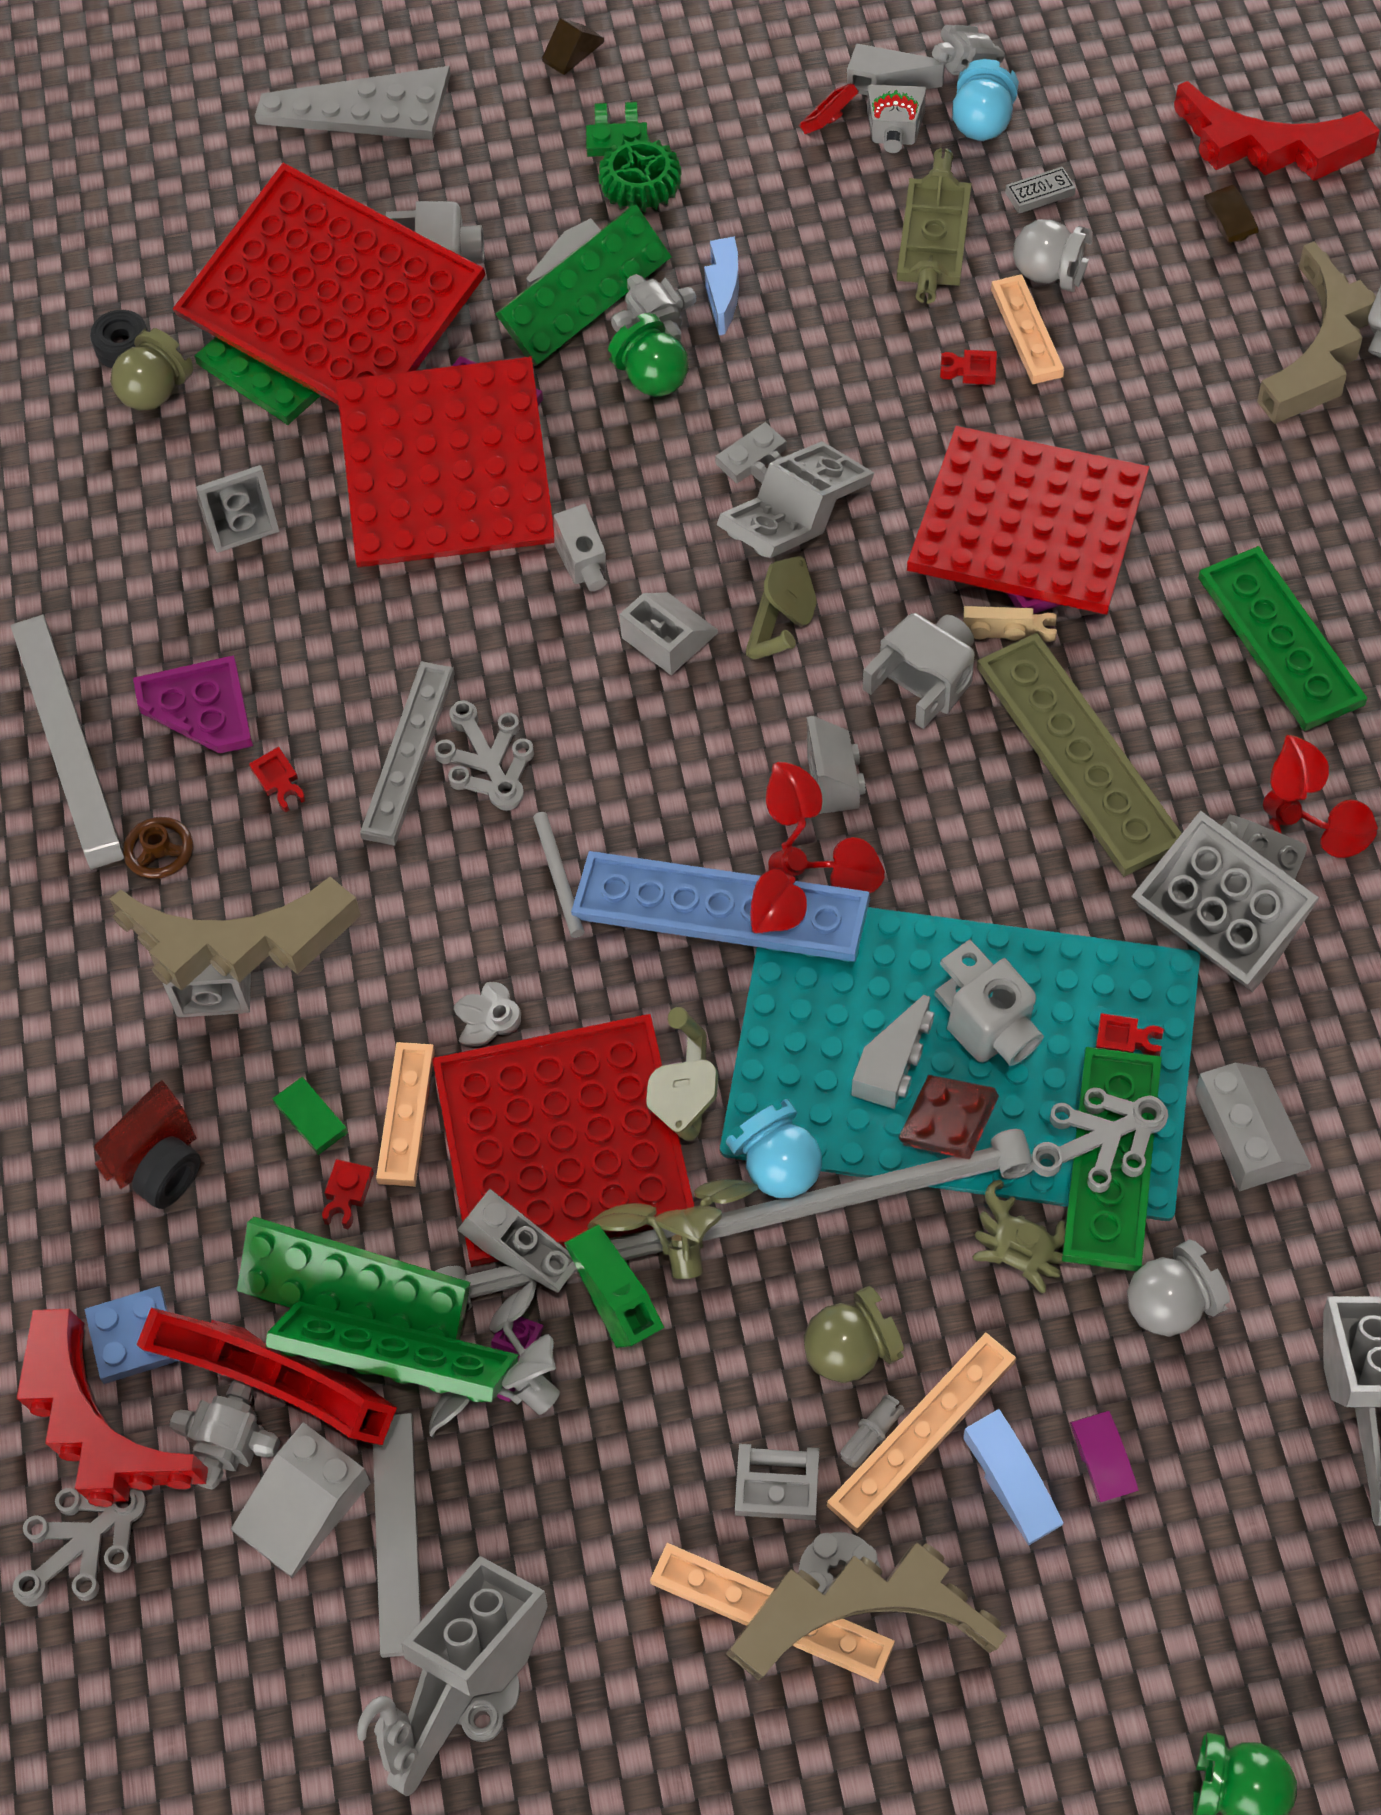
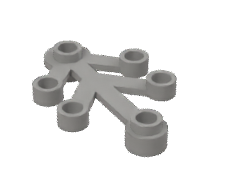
[434,700,534,810]
[1031,1088,1168,1193]
[13,1487,146,1607]

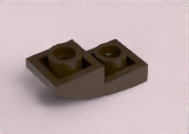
[1204,185,1259,243]

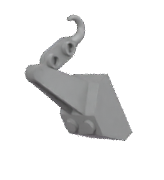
[1323,1296,1381,1526]
[357,1556,548,1796]

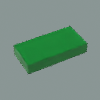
[272,1077,348,1155]

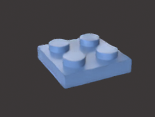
[84,1286,180,1384]

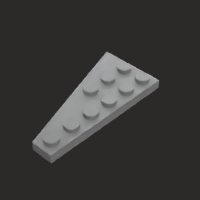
[255,66,451,140]

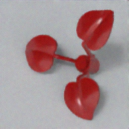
[1263,735,1378,858]
[750,762,885,933]

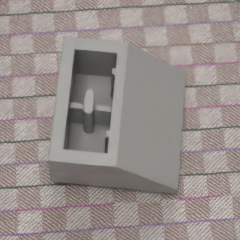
[619,592,718,675]

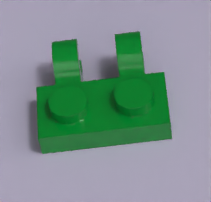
[586,102,648,157]

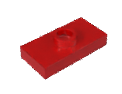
[799,83,859,134]

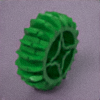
[598,137,682,213]

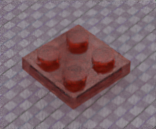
[899,1075,999,1160]

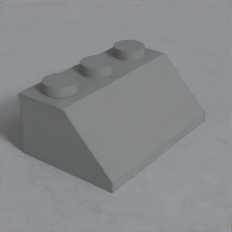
[1195,1063,1311,1191]

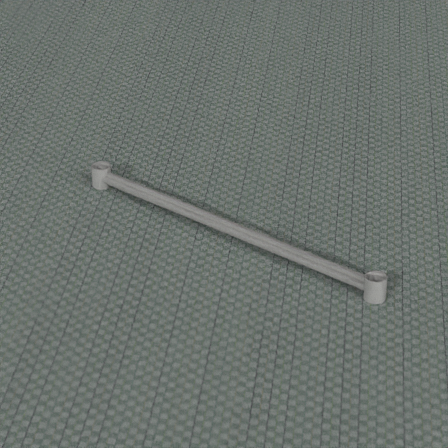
[435,1129,1033,1312]

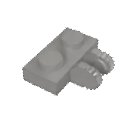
[715,422,787,484]

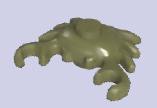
[972,1179,1066,1294]

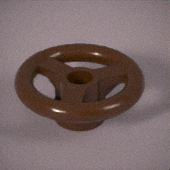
[123,817,193,879]

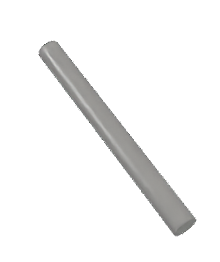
[533,812,584,938]

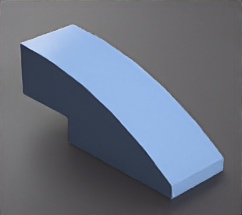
[704,236,739,335]
[963,1409,1063,1545]

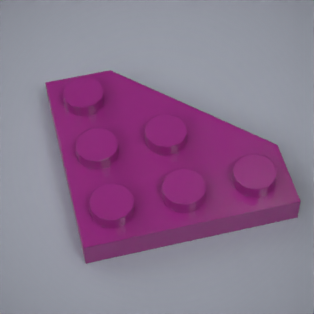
[133,655,253,754]

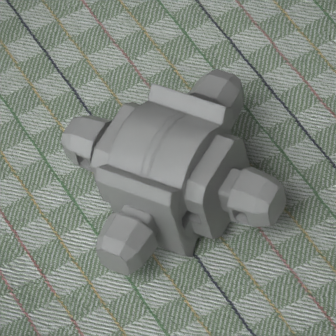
[932,25,1005,75]
[611,274,696,341]
[170,1380,280,1490]

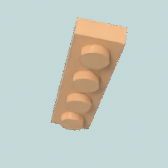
[991,274,1064,385]
[376,1042,435,1187]

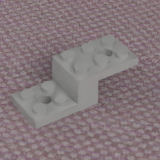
[717,441,874,558]

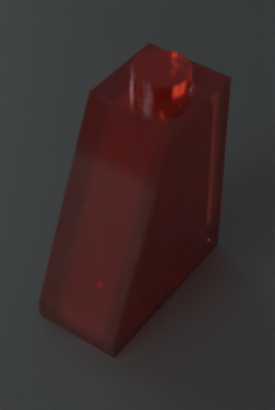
[93,1080,197,1189]

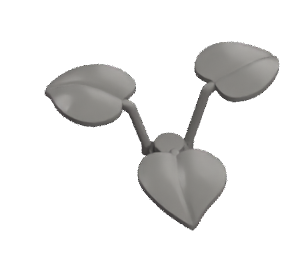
[429,1280,560,1439]

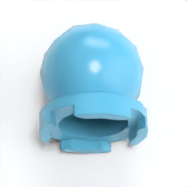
[952,59,1019,141]
[726,1099,822,1198]

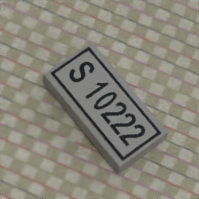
[1005,167,1076,214]

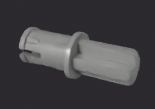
[840,1394,905,1468]

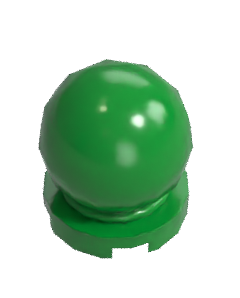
[608,312,689,397]
[1192,1732,1297,1815]

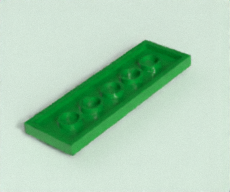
[495,204,672,366]
[1198,546,1367,732]
[1062,1047,1162,1272]
[237,1217,471,1340]
[266,1301,519,1402]

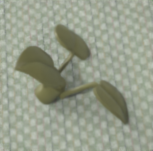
[587,1179,759,1279]

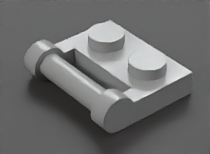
[735,1443,819,1520]

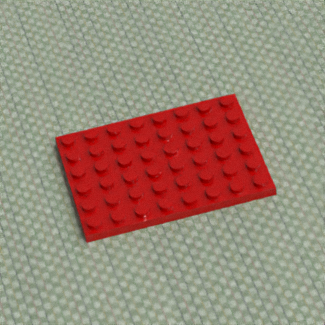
[172,162,486,405]

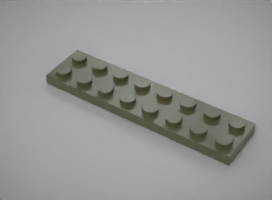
[977,633,1182,877]

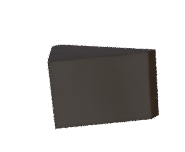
[542,18,604,75]

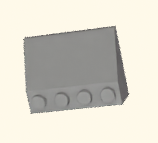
[1131,810,1319,993]

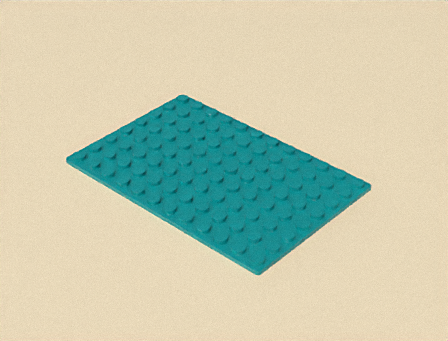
[720,907,1200,1221]

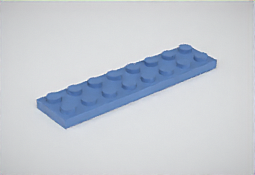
[571,851,870,962]

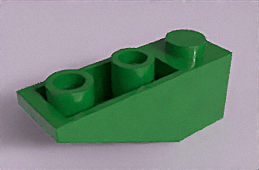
[564,1224,665,1348]

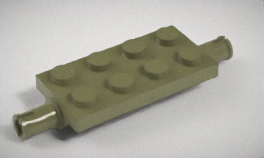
[897,148,972,304]

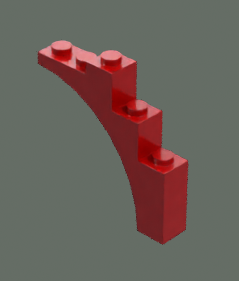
[1174,81,1380,181]
[136,1307,397,1445]
[17,1308,208,1507]

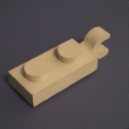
[963,606,1057,642]

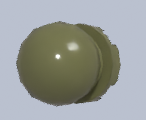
[110,328,194,411]
[803,1286,904,1383]

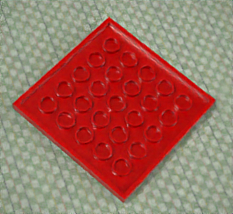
[336,356,554,568]
[907,426,1150,615]
[432,1014,694,1267]

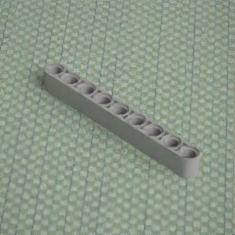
[11,614,125,870]

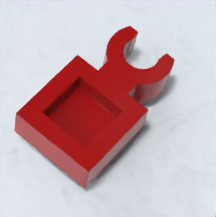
[940,350,997,385]
[249,746,305,812]
[1096,1013,1164,1056]
[322,1159,374,1230]

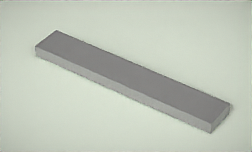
[360,661,455,846]
[373,1413,422,1658]

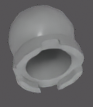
[1013,219,1093,292]
[1127,1239,1230,1337]

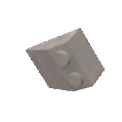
[196,465,279,553]
[231,1422,371,1578]

